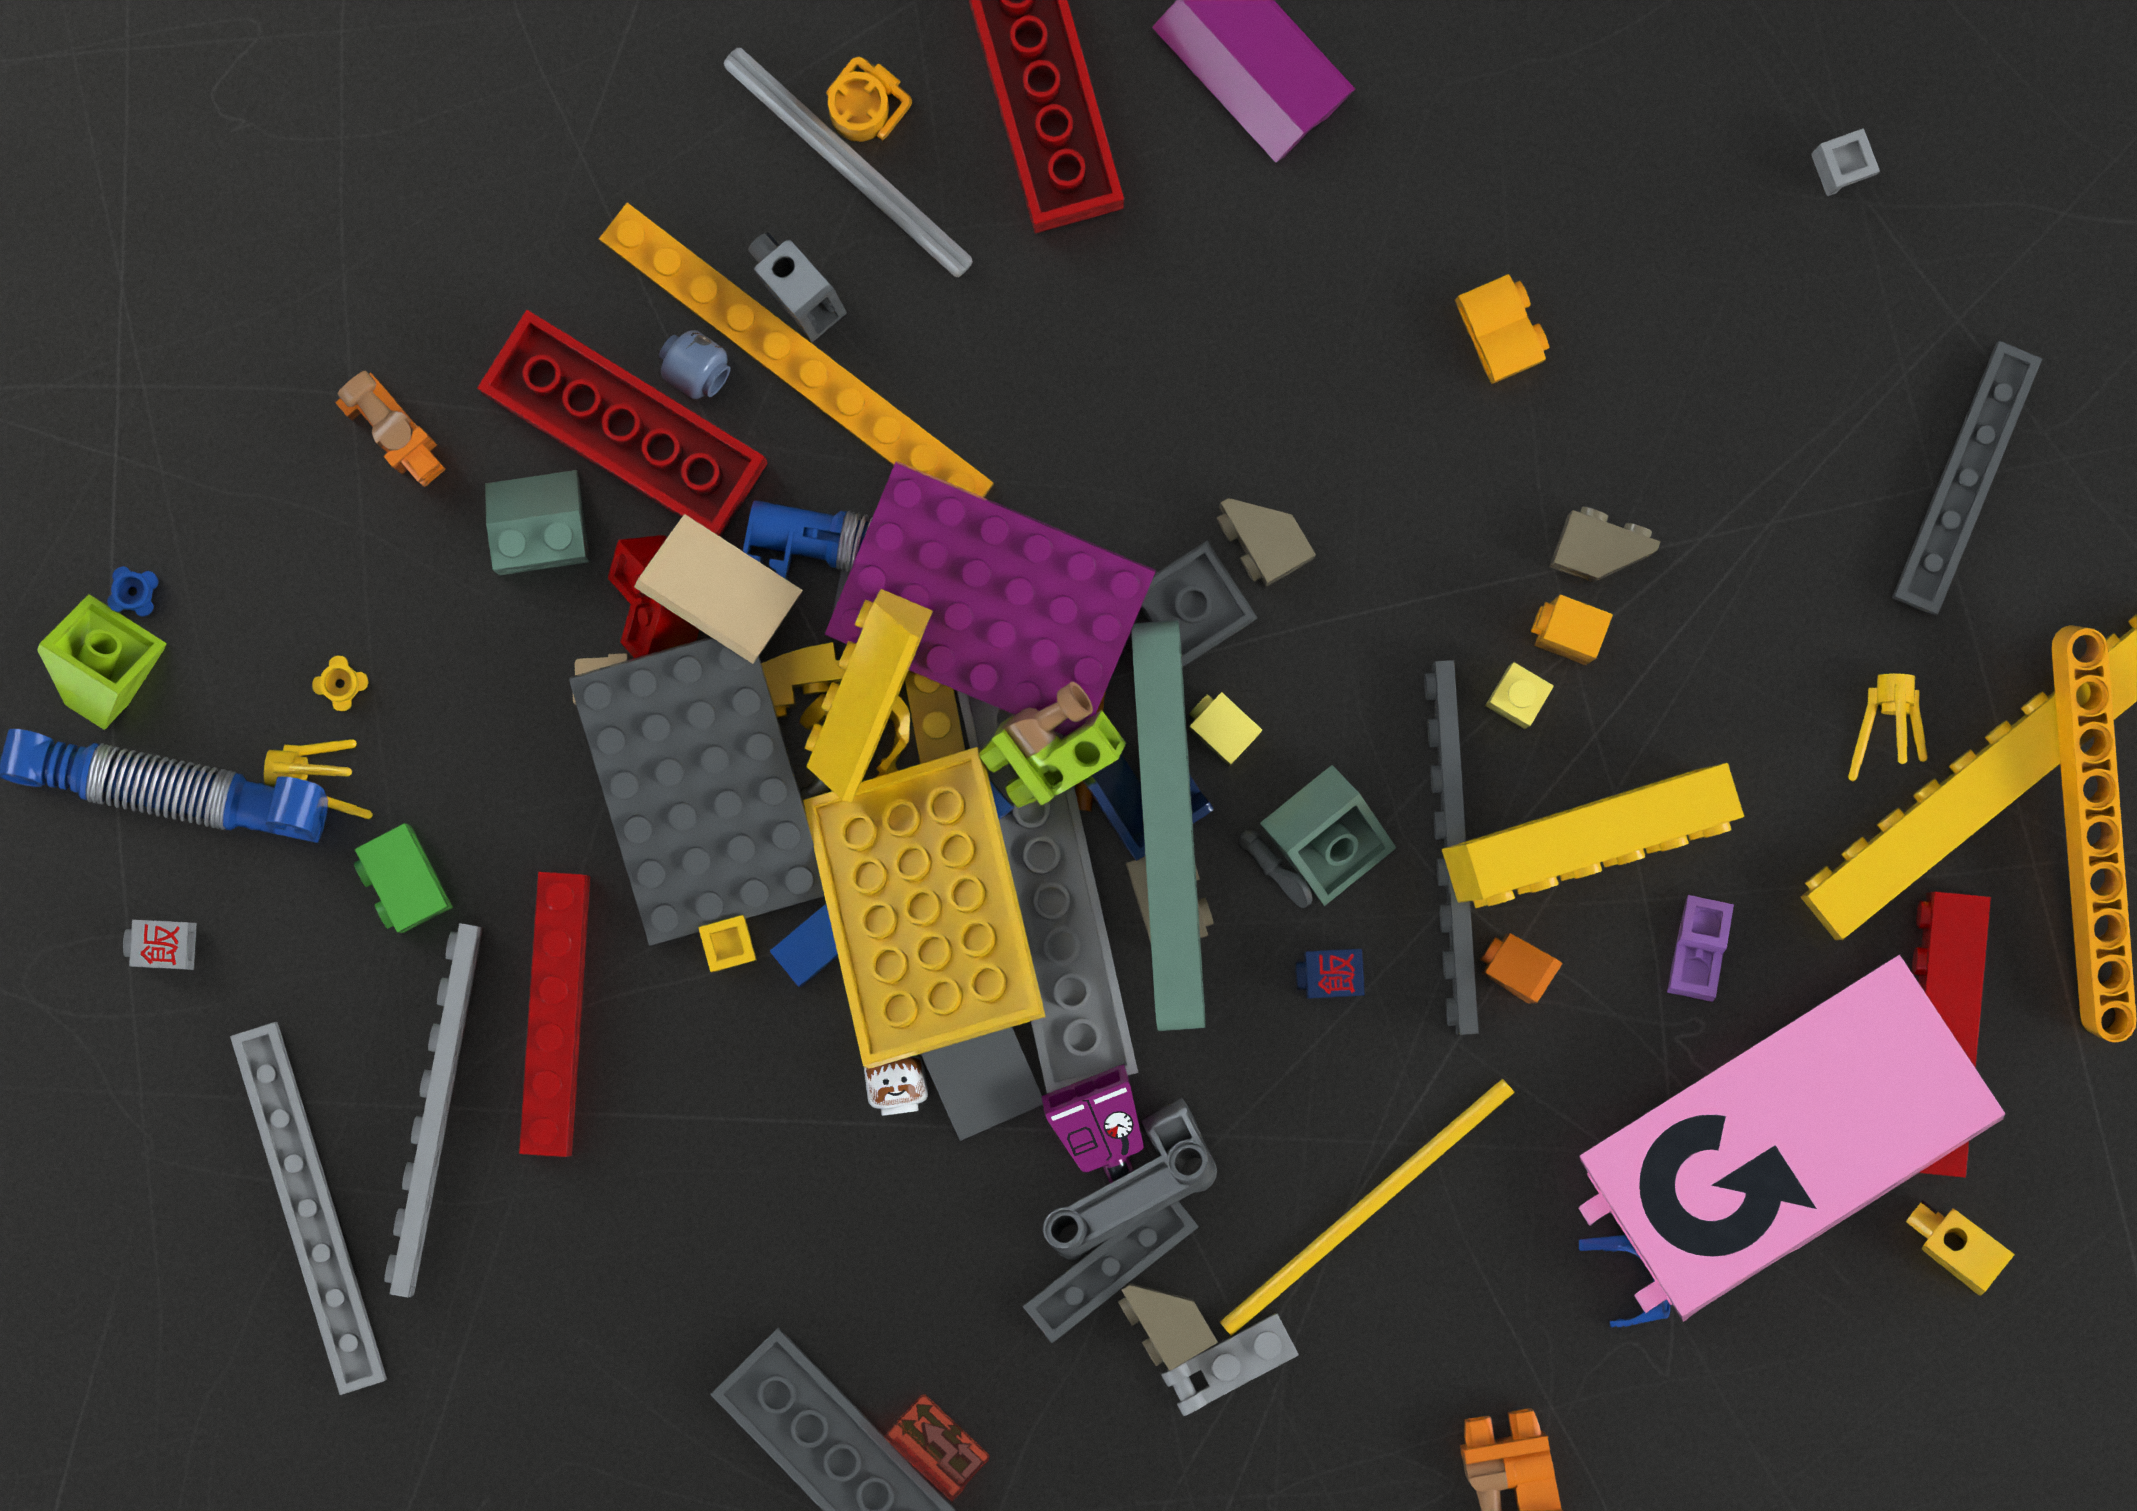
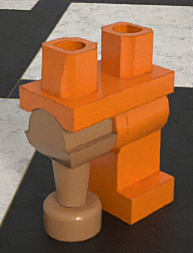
[335,370,445,487]
[1460,1408,1563,1511]

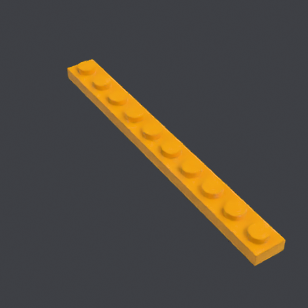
[599,203,994,497]

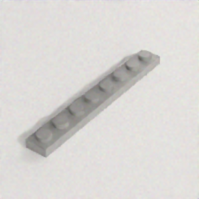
[385,923,483,1298]
[230,1022,387,1395]

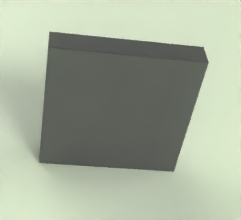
[1140,541,1257,667]

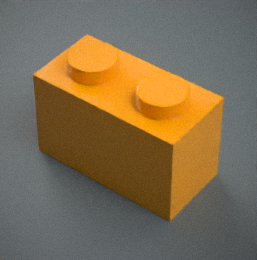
[1531,594,1613,665]

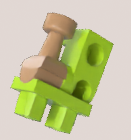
[979,682,1126,808]

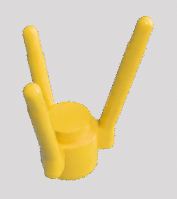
[1848,674,1928,781]
[264,739,373,819]

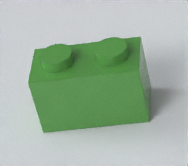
[353,823,453,933]

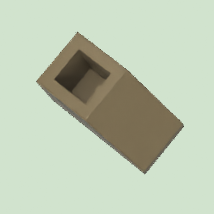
[1216,498,1316,587]
[1549,507,1660,582]
[1118,1283,1218,1371]

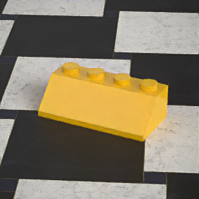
[804,589,933,803]

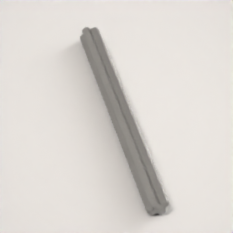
[724,47,973,277]

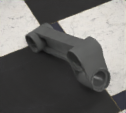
[1043,1097,1217,1260]

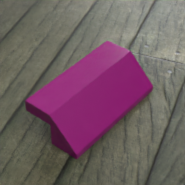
[1152,0,1355,162]

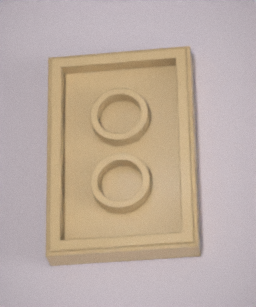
[634,514,803,664]

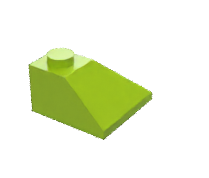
[37,594,167,730]

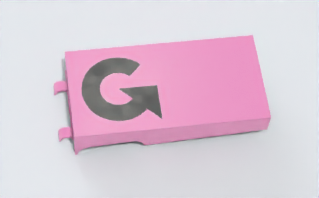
[1578,955,2005,1322]

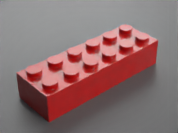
[968,0,1124,233]
[477,310,768,537]

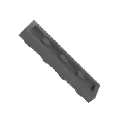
[1023,1201,1199,1343]

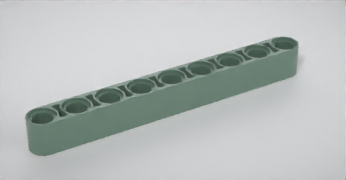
[1131,620,1206,1031]

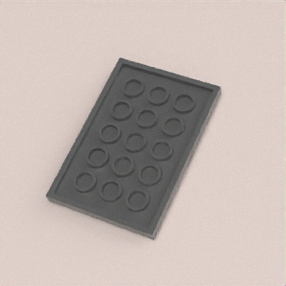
[569,637,824,946]

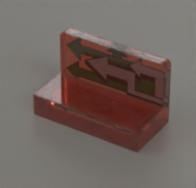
[884,1394,990,1502]

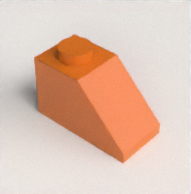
[1480,933,1563,1004]

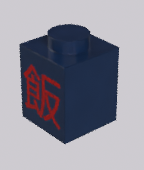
[1296,949,1365,999]

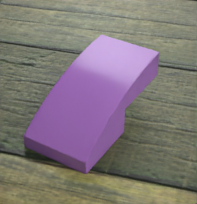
[1667,895,1734,1002]

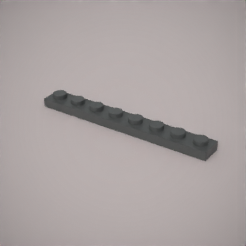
[1424,660,1479,1035]

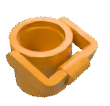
[826,57,912,142]

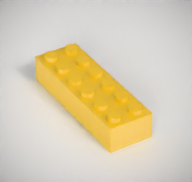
[1442,763,1744,908]

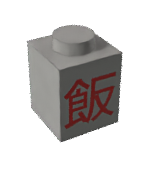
[123,920,197,970]

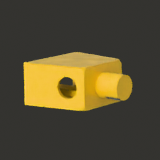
[1906,1200,2015,1296]

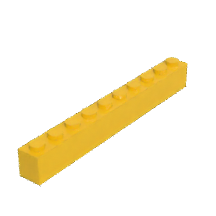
[1801,614,2137,940]

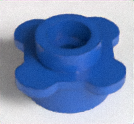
[107,566,159,617]

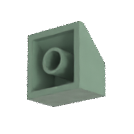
[485,470,591,576]
[1260,765,1397,906]

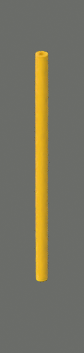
[1220,1079,1514,1336]

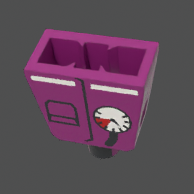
[1041,1064,1144,1183]

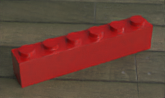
[519,872,590,1157]
[1912,892,1991,1178]

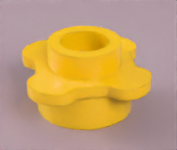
[312,656,368,711]

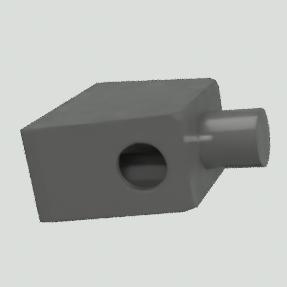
[748,232,847,342]

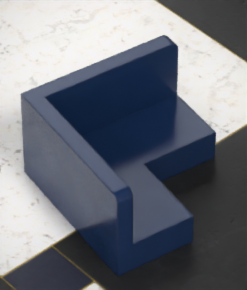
[1083,754,1214,861]

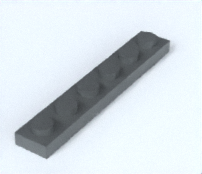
[1892,341,2043,616]

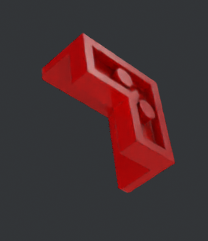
[608,535,700,658]

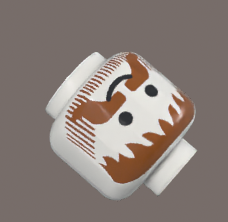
[864,1055,928,1116]

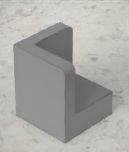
[1811,128,1880,196]

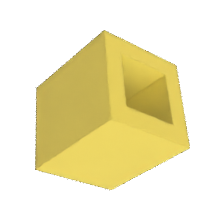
[1485,662,1554,729]
[1189,692,1262,767]

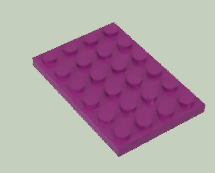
[824,461,1156,736]

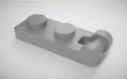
[1161,1312,1299,1416]

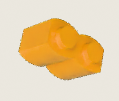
[1455,274,1549,384]

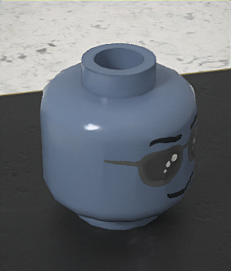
[659,330,730,399]

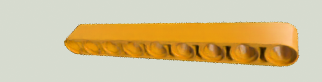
[2051,625,2137,1042]

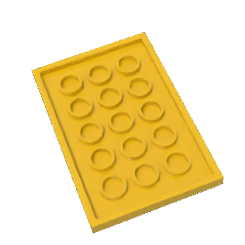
[803,747,1046,1069]

